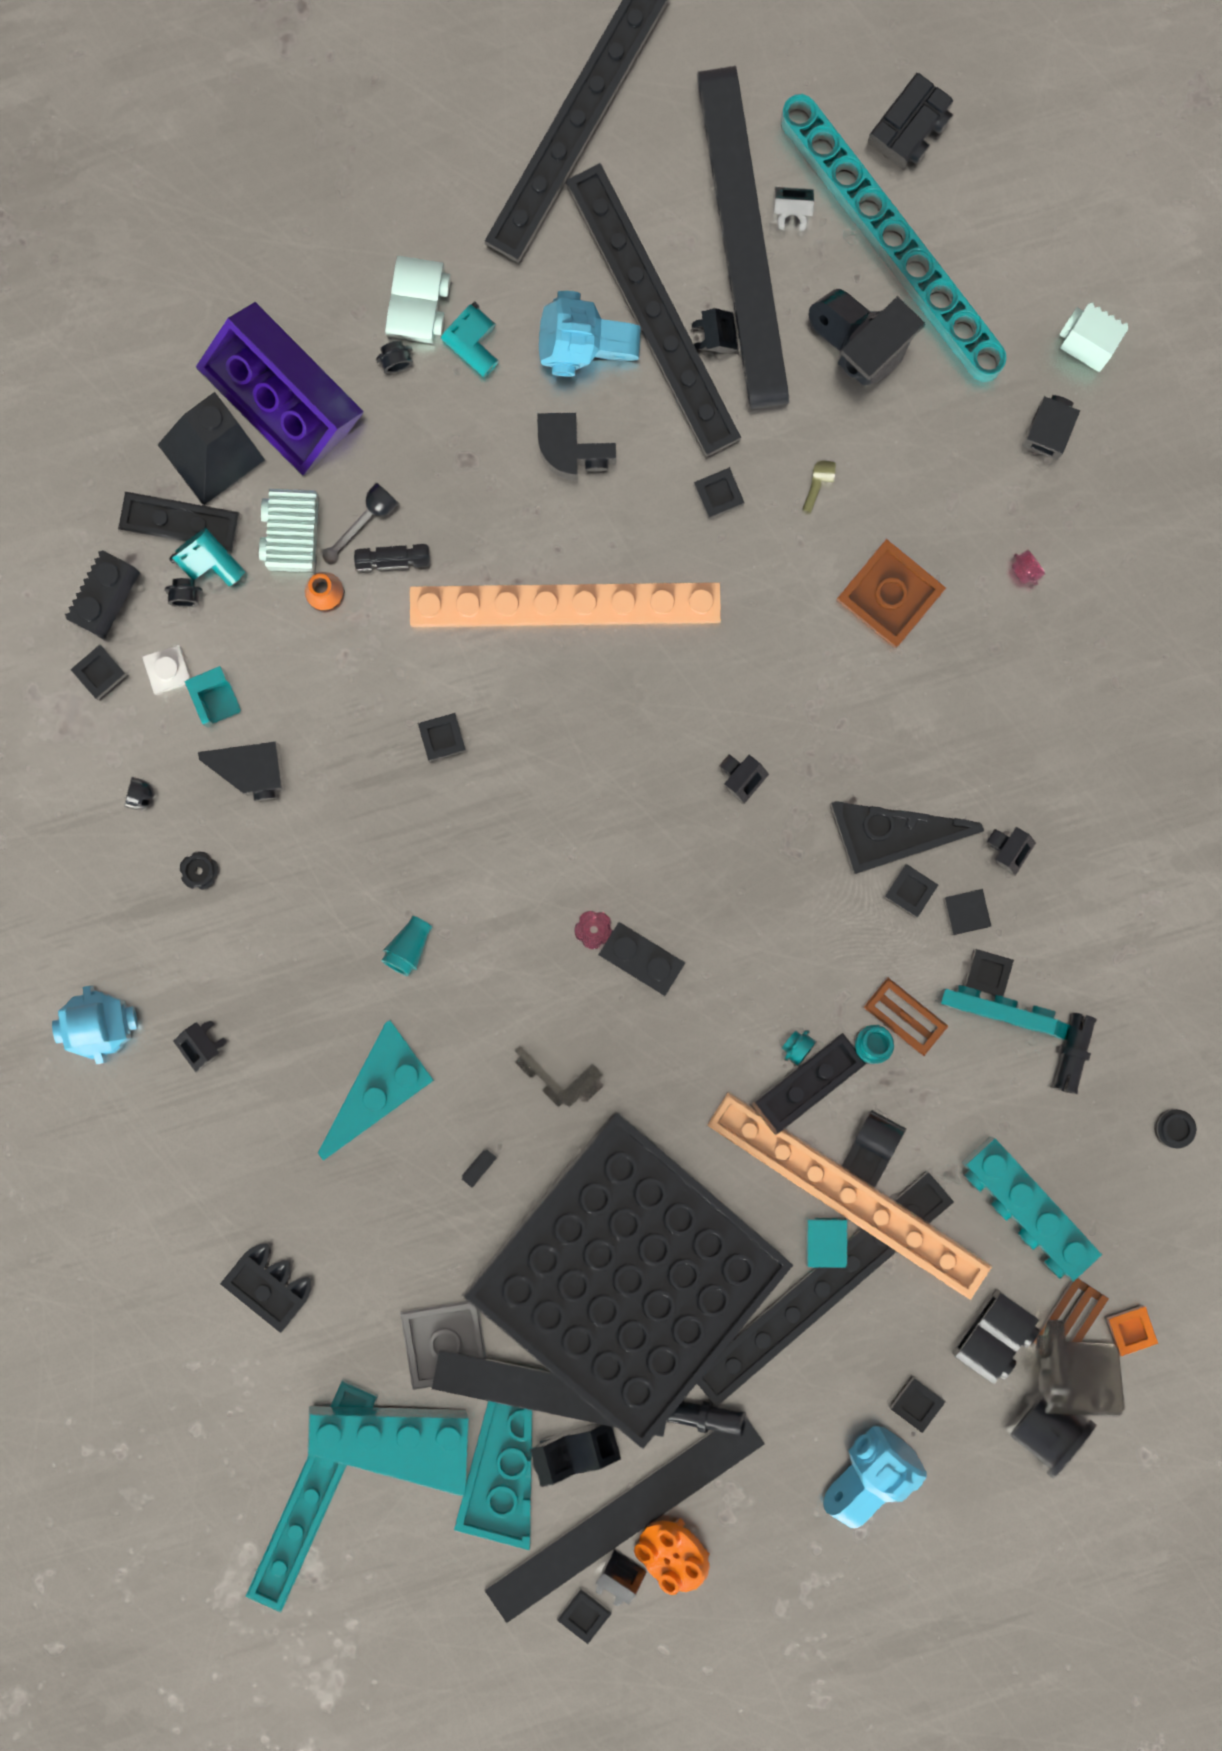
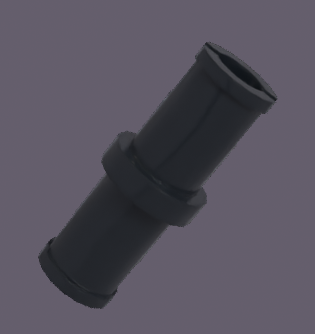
[1053,1012,1097,1094]
[666,1401,747,1437]

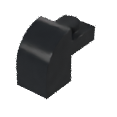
[537,413,616,481]
[530,1424,621,1487]

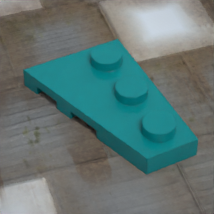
[941,985,1070,1040]

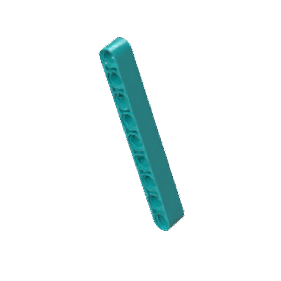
[781,94,1007,382]

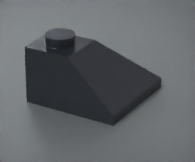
[157,392,266,506]

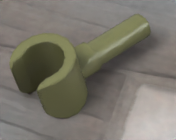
[802,460,836,513]

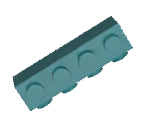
[962,1136,1102,1282]

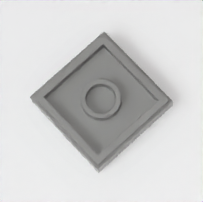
[400,1300,488,1390]

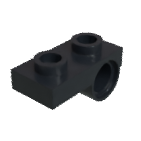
[842,1110,907,1187]

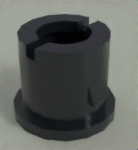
[1010,1390,1097,1479]

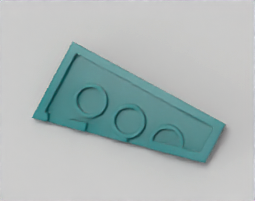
[454,1401,532,1551]

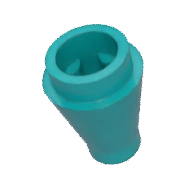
[381,916,432,976]

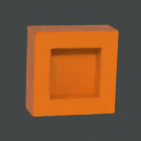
[1106,1305,1158,1356]

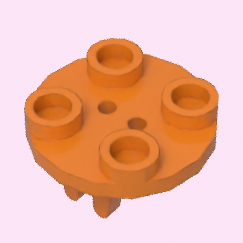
[634,1517,710,1595]

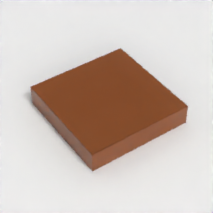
[836,539,946,649]

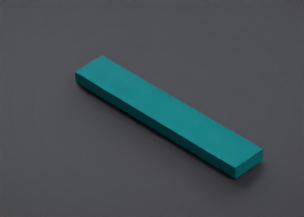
[245,1380,378,1613]

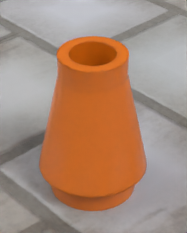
[305,572,343,610]

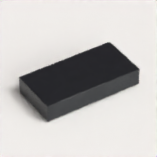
[841,296,925,381]

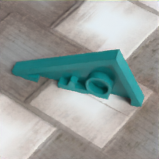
[318,1020,434,1161]

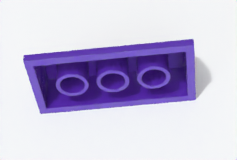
[195,302,364,476]

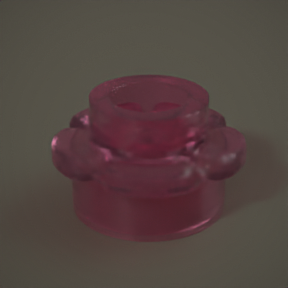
[1011,549,1046,586]
[575,911,613,949]

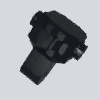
[808,289,911,386]

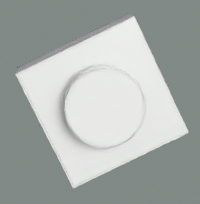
[142,645,191,695]

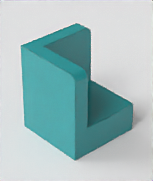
[184,666,241,727]
[806,1217,847,1268]

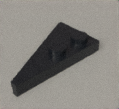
[830,801,984,875]

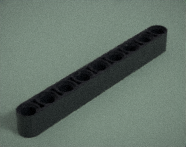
[697,66,789,410]

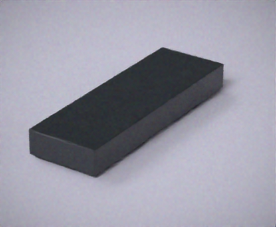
[118,491,241,552]
[752,1033,866,1135]

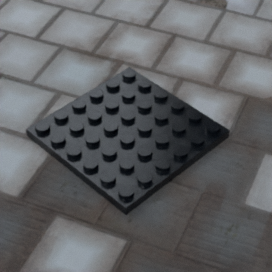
[461,1112,794,1449]

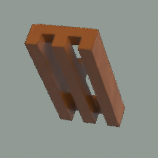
[863,977,948,1056]
[1033,1278,1109,1364]

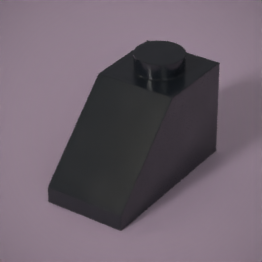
[198,741,285,801]

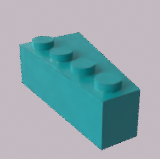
[307,1406,469,1497]

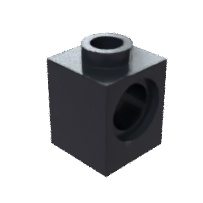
[1022,395,1080,460]

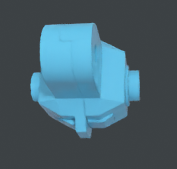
[539,291,641,377]
[52,986,138,1064]
[823,1426,927,1528]

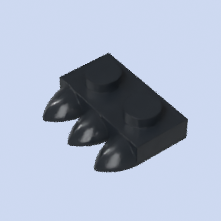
[220,1243,311,1333]

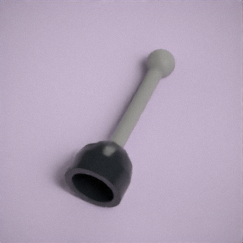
[322,482,399,563]

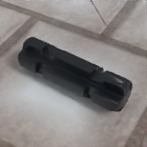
[354,544,430,572]

